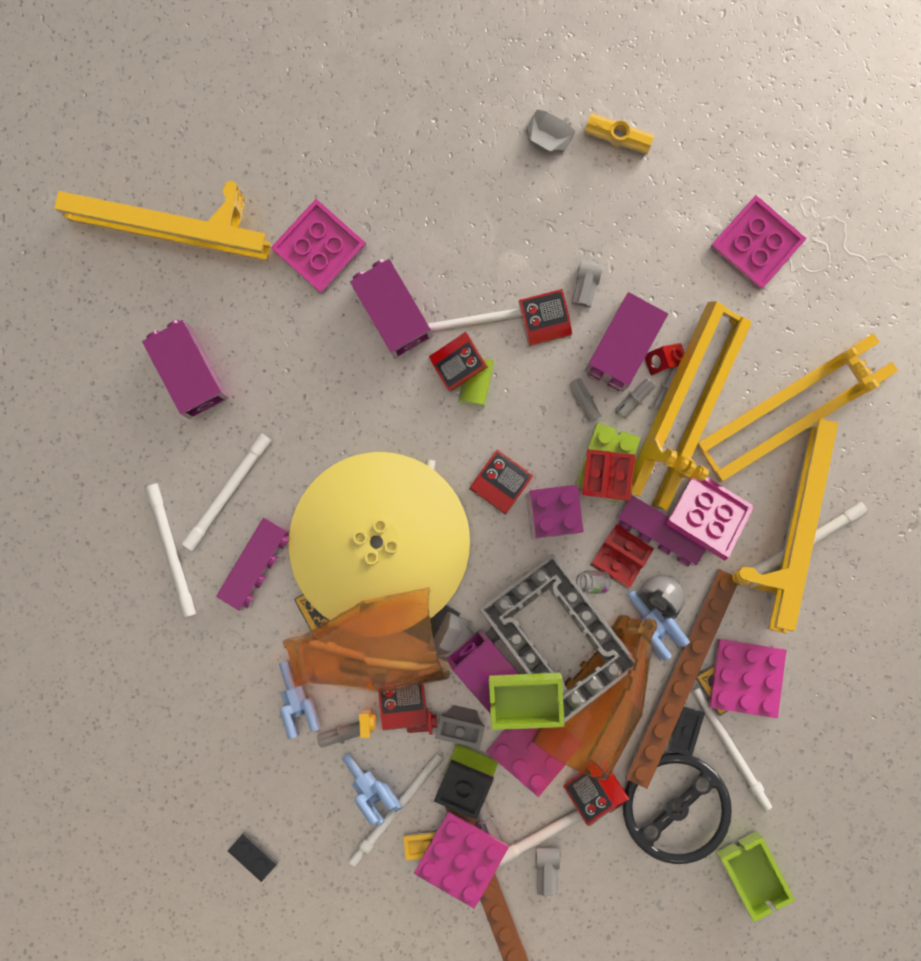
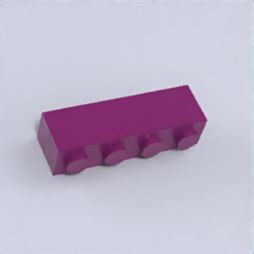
[615,495,706,567]
[216,518,290,611]

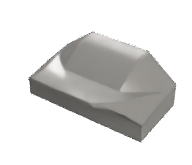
[525,109,575,153]
[427,611,474,662]
[435,705,485,749]

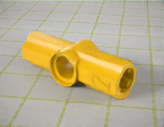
[584,113,654,155]

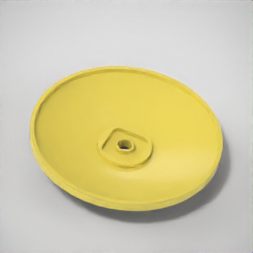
[288,452,470,635]

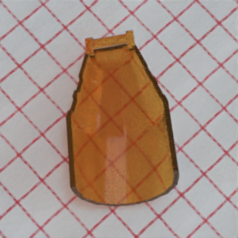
[283,587,450,693]
[532,615,657,780]

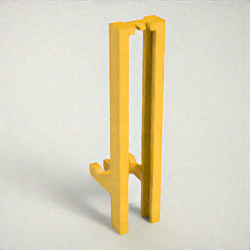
[54,181,272,262]
[632,301,752,511]
[696,333,898,482]
[731,418,838,634]

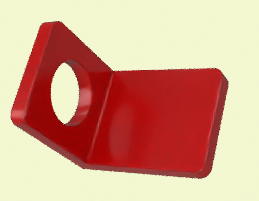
[645,343,685,375]
[407,708,437,735]

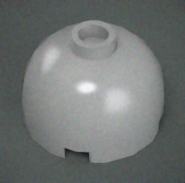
[638,575,685,619]

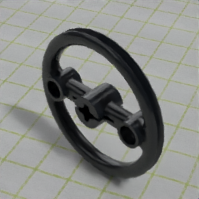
[623,753,732,864]

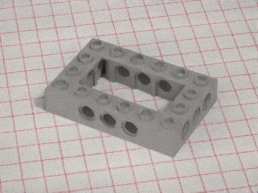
[479,554,639,723]

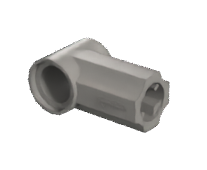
[572,260,603,308]
[536,848,560,896]

